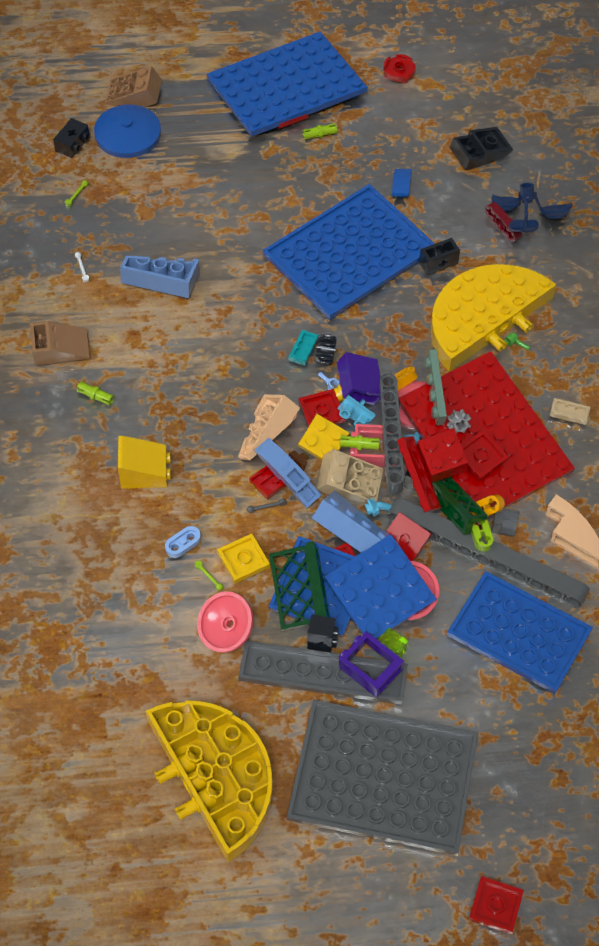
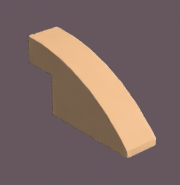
[546,494,599,570]

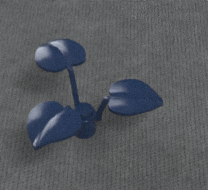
[492,182,572,232]

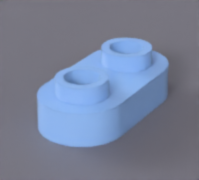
[165,526,201,558]

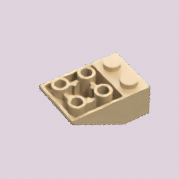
[316,449,383,503]

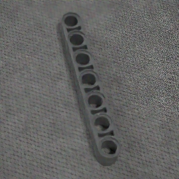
[379,373,404,494]

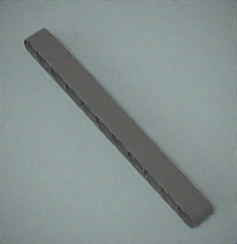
[387,498,590,608]

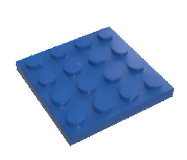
[324,534,437,639]
[268,536,355,637]

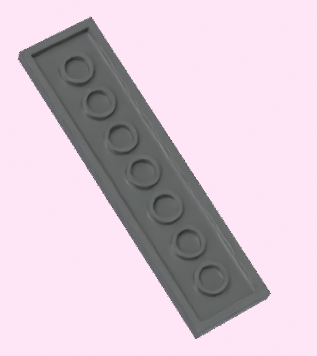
[238,641,408,705]

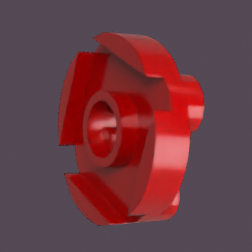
[383,54,416,84]

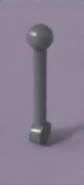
[247,499,287,513]

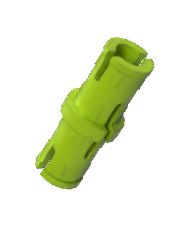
[302,123,337,140]
[77,381,115,406]
[340,435,379,450]

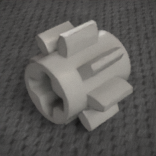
[447,409,471,433]

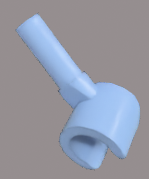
[318,372,339,390]

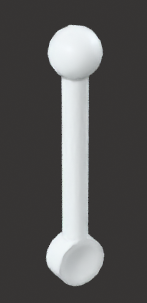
[75,252,90,282]

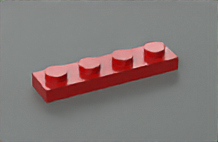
[397,436,441,512]

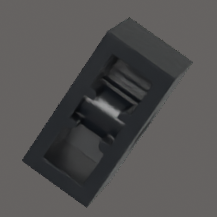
[53,118,90,158]
[419,238,460,275]
[307,615,339,653]

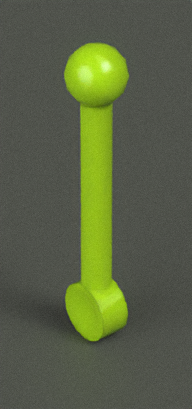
[65,180,88,207]
[195,561,223,591]

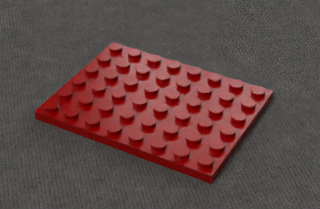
[398,351,575,517]

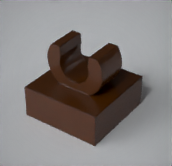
[288,450,309,471]

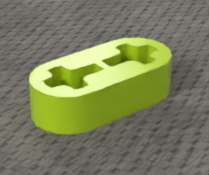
[471,520,494,552]

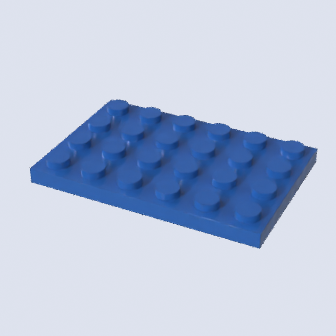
[447,571,593,694]

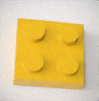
[297,414,349,461]
[217,534,270,584]

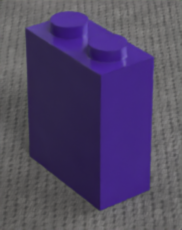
[337,352,381,406]

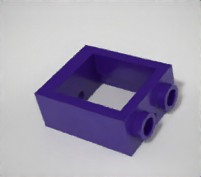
[339,631,404,698]

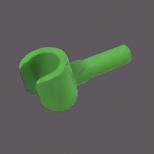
[504,332,530,350]

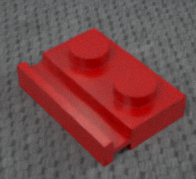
[249,465,286,500]

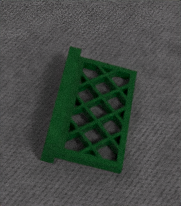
[269,541,330,631]

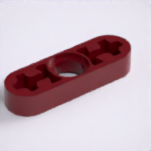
[485,202,522,242]

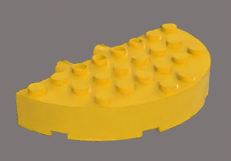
[430,264,556,372]
[146,700,272,862]

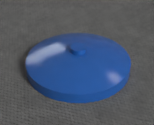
[94,104,161,158]

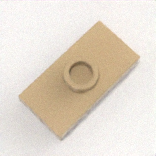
[550,398,591,425]

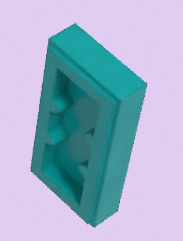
[288,330,319,366]

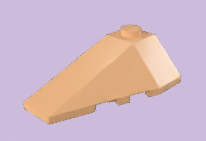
[238,394,300,460]

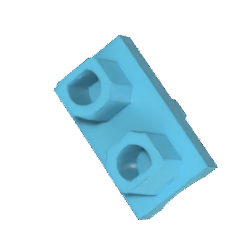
[337,395,376,426]

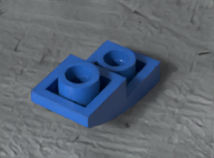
[392,169,412,198]

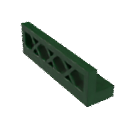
[432,476,488,535]

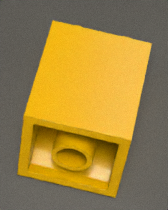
[118,436,171,489]

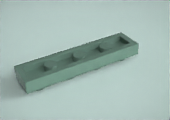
[424,349,447,425]

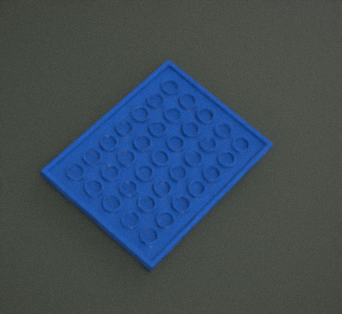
[207,31,367,137]
[263,184,435,320]

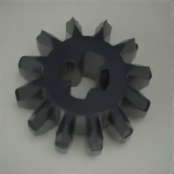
[315,334,337,365]

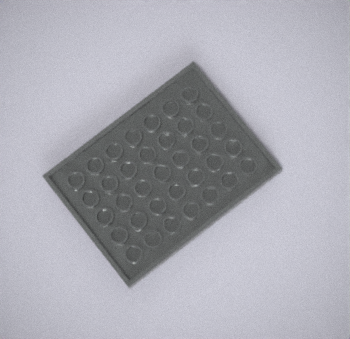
[287,699,478,856]

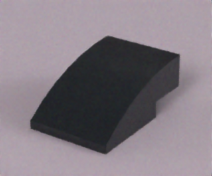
[450,127,513,170]

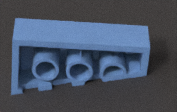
[120,256,199,298]
[312,491,389,553]

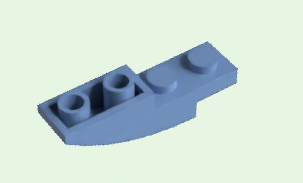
[254,438,321,508]

